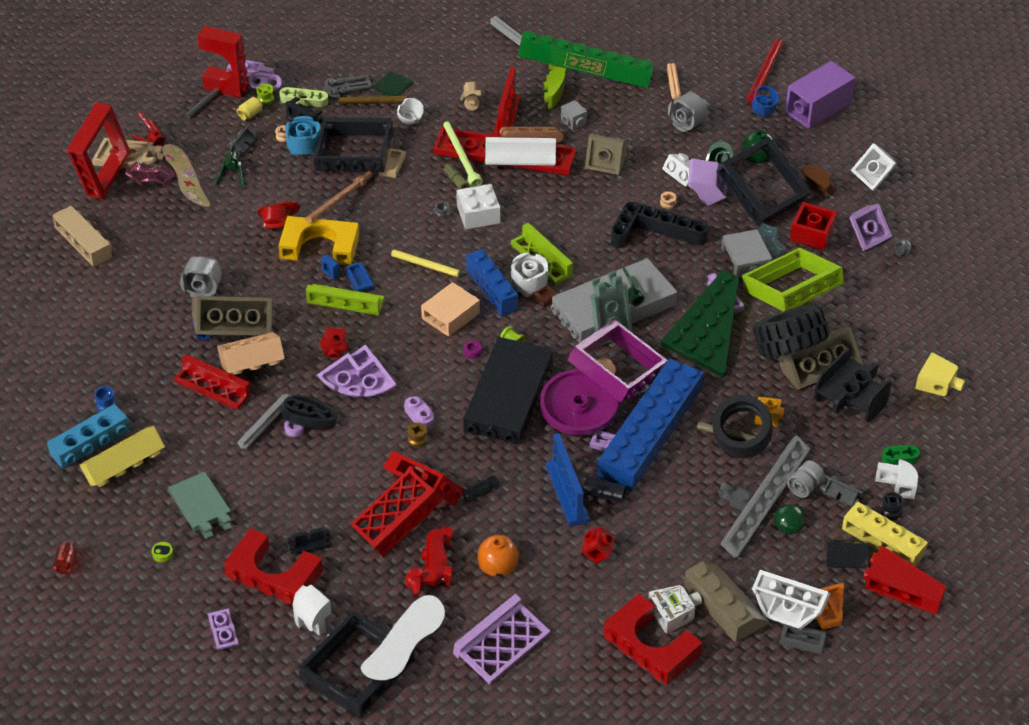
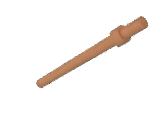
[306,171,373,223]

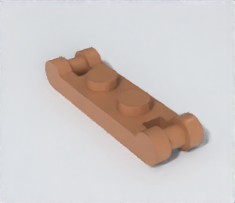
[499,127,564,142]

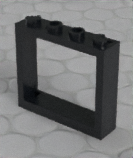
[313,117,394,172]
[716,137,811,227]
[298,611,415,719]

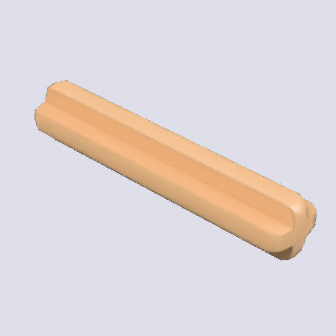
[667,63,681,100]

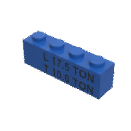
[466,249,518,317]

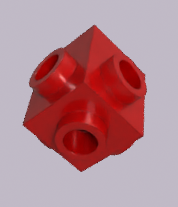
[320,327,349,359]
[582,526,615,563]

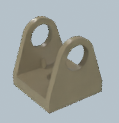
[585,133,629,175]

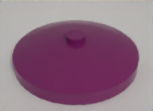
[540,369,619,435]

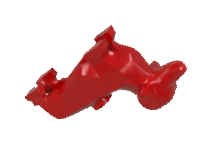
[405,525,452,596]

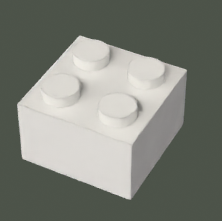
[457,184,500,229]

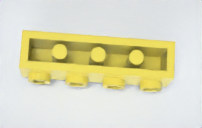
[80,426,165,487]
[842,502,928,566]

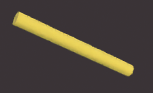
[391,249,460,277]

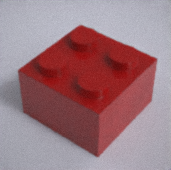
[790,202,837,250]

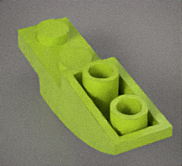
[543,64,566,109]

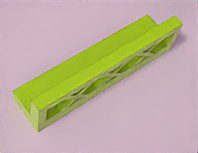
[511,223,573,285]
[306,284,385,315]

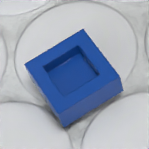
[321,254,339,280]

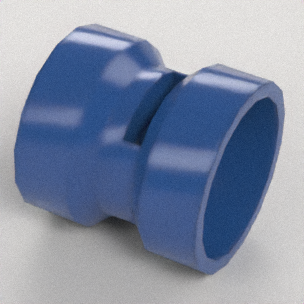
[94,386,116,412]

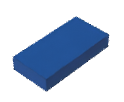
[344,262,375,293]

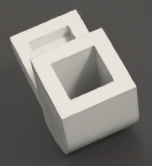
[875,460,918,500]

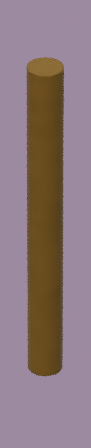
[339,96,407,104]

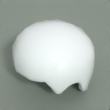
[397,98,424,125]

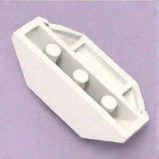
[752,570,830,630]

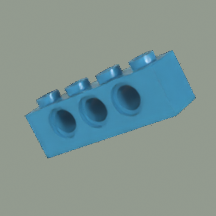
[47,404,130,469]

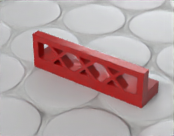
[174,354,251,410]

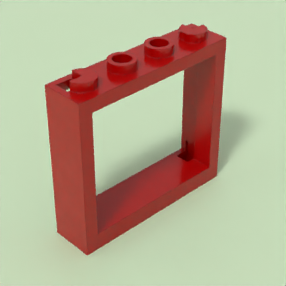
[66,102,131,200]

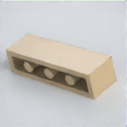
[53,206,112,267]

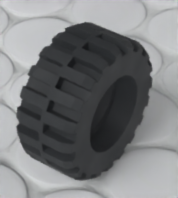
[752,304,830,358]

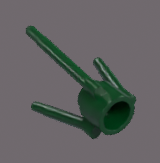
[214,151,244,189]
[605,267,645,306]

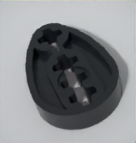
[281,395,337,428]

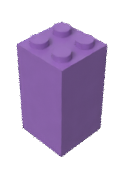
[785,61,856,129]

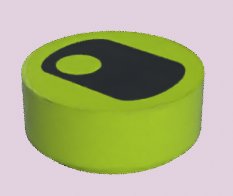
[152,542,173,563]

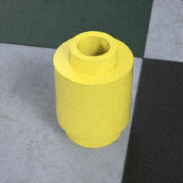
[237,97,263,121]

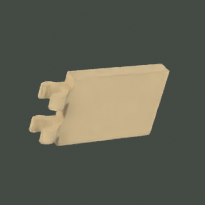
[92,138,164,172]

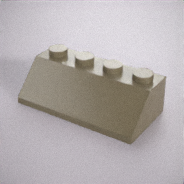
[192,296,272,336]
[777,327,863,389]
[684,561,769,643]

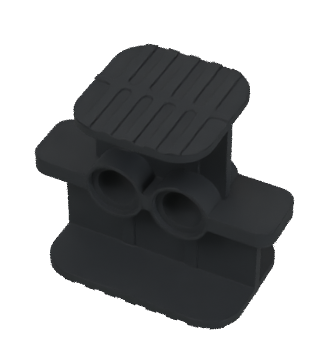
[814,348,892,422]

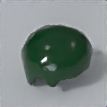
[774,504,805,534]

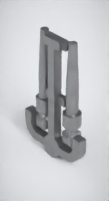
[323,75,372,100]

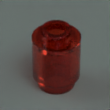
[52,542,77,574]

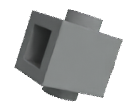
[561,100,588,131]

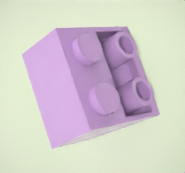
[688,158,727,206]

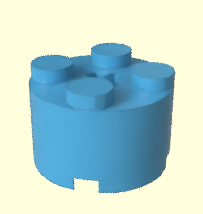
[285,116,320,155]

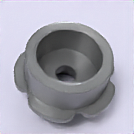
[433,201,451,218]
[895,239,911,256]

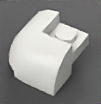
[293,585,331,636]

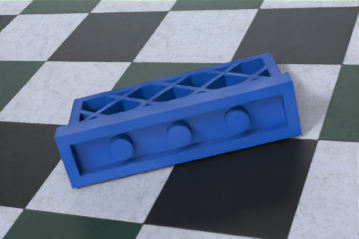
[546,433,589,527]

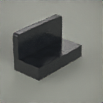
[825,540,869,568]

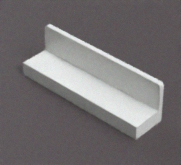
[485,137,556,165]

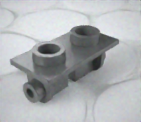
[228,123,257,156]
[820,475,863,507]

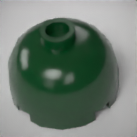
[742,130,776,164]

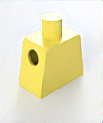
[915,353,965,396]

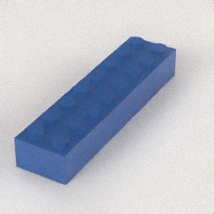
[597,358,704,491]

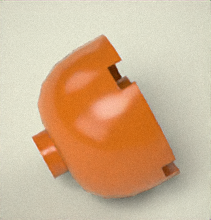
[477,534,519,576]

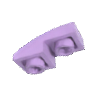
[208,608,238,650]

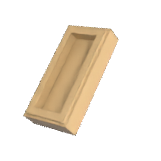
[379,148,406,178]

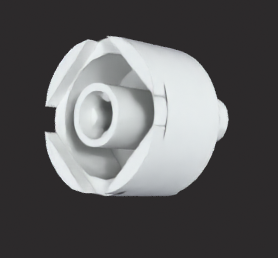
[511,253,548,297]

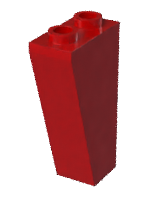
[383,451,465,507]
[863,546,946,614]

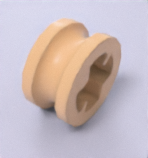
[275,125,286,142]
[660,192,677,209]

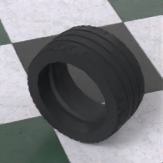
[712,394,773,458]

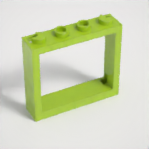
[742,248,844,311]

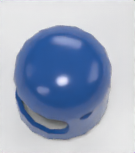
[752,85,779,117]

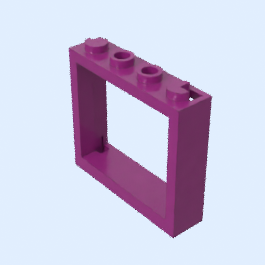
[568,319,668,403]

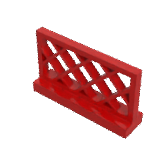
[492,67,521,136]
[351,468,443,557]

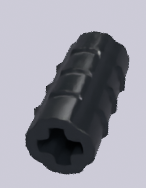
[583,476,627,503]

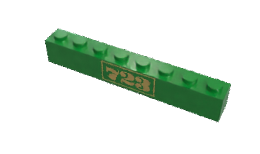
[517,30,654,88]

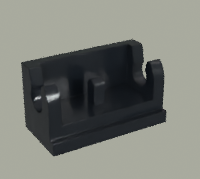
[286,97,324,124]

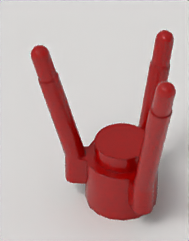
[132,111,165,146]

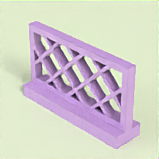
[453,594,550,685]

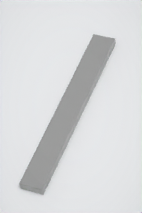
[720,436,810,558]

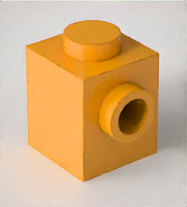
[754,397,784,427]

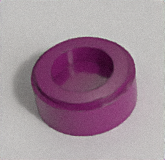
[463,341,482,359]

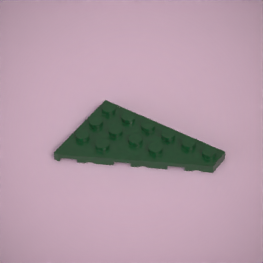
[661,269,739,378]

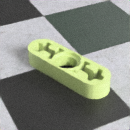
[279,87,328,107]

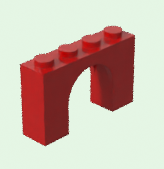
[197,26,249,98]
[224,528,323,605]
[603,594,703,685]

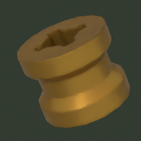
[407,422,427,447]

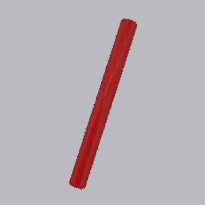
[747,39,783,103]

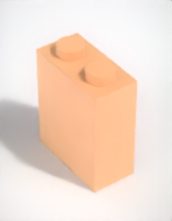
[421,282,480,337]

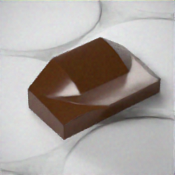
[801,165,836,196]

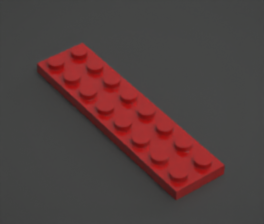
[433,127,576,176]

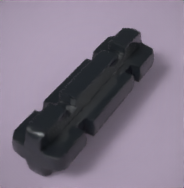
[462,475,499,501]

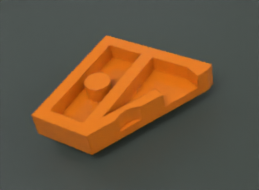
[816,583,844,630]

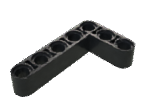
[611,202,708,248]

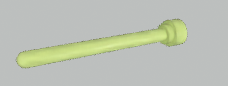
[444,121,483,187]

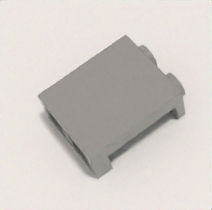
[722,229,772,278]

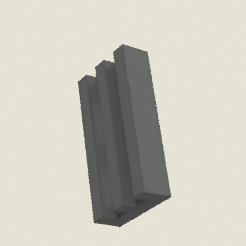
[779,624,826,654]

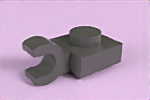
[718,483,754,511]

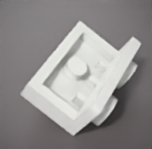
[663,153,690,186]

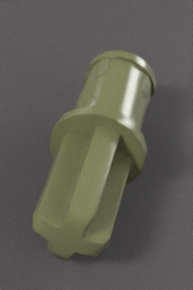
[443,164,470,189]

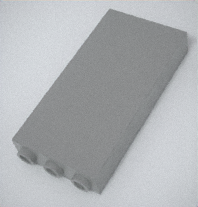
[551,258,677,343]

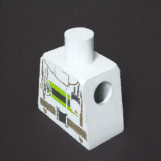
[648,585,702,635]

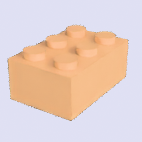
[217,332,285,375]

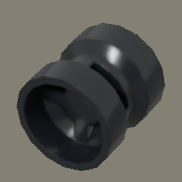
[881,492,904,520]

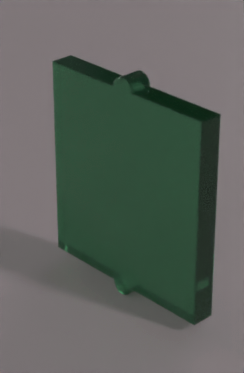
[373,71,413,96]

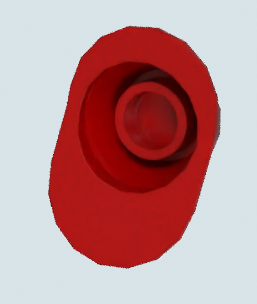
[257,201,300,229]

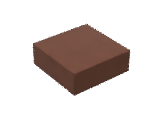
[533,285,558,307]

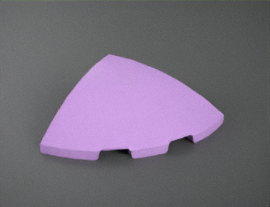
[317,345,397,397]

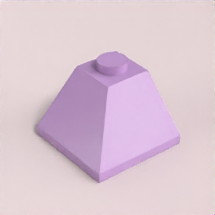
[849,203,892,251]

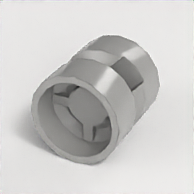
[787,460,825,498]

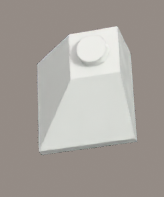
[851,143,897,191]

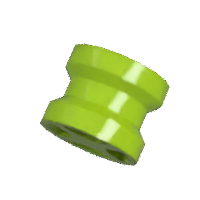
[256,84,274,105]

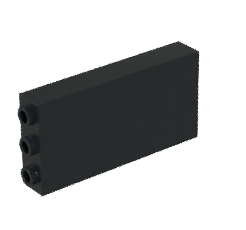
[463,337,553,444]

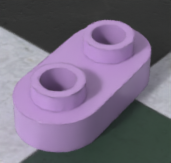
[248,72,283,92]
[404,396,434,428]

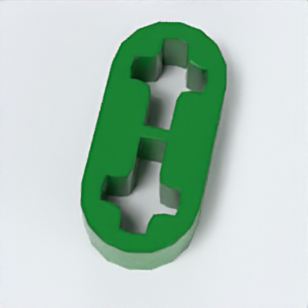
[881,445,920,465]

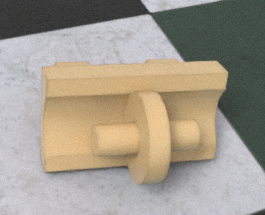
[461,82,481,111]

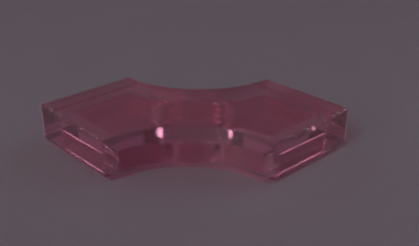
[125,161,176,185]

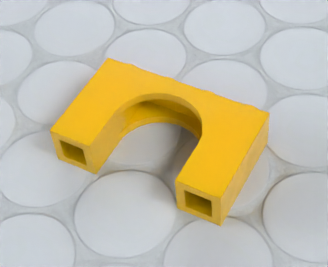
[278,216,359,266]

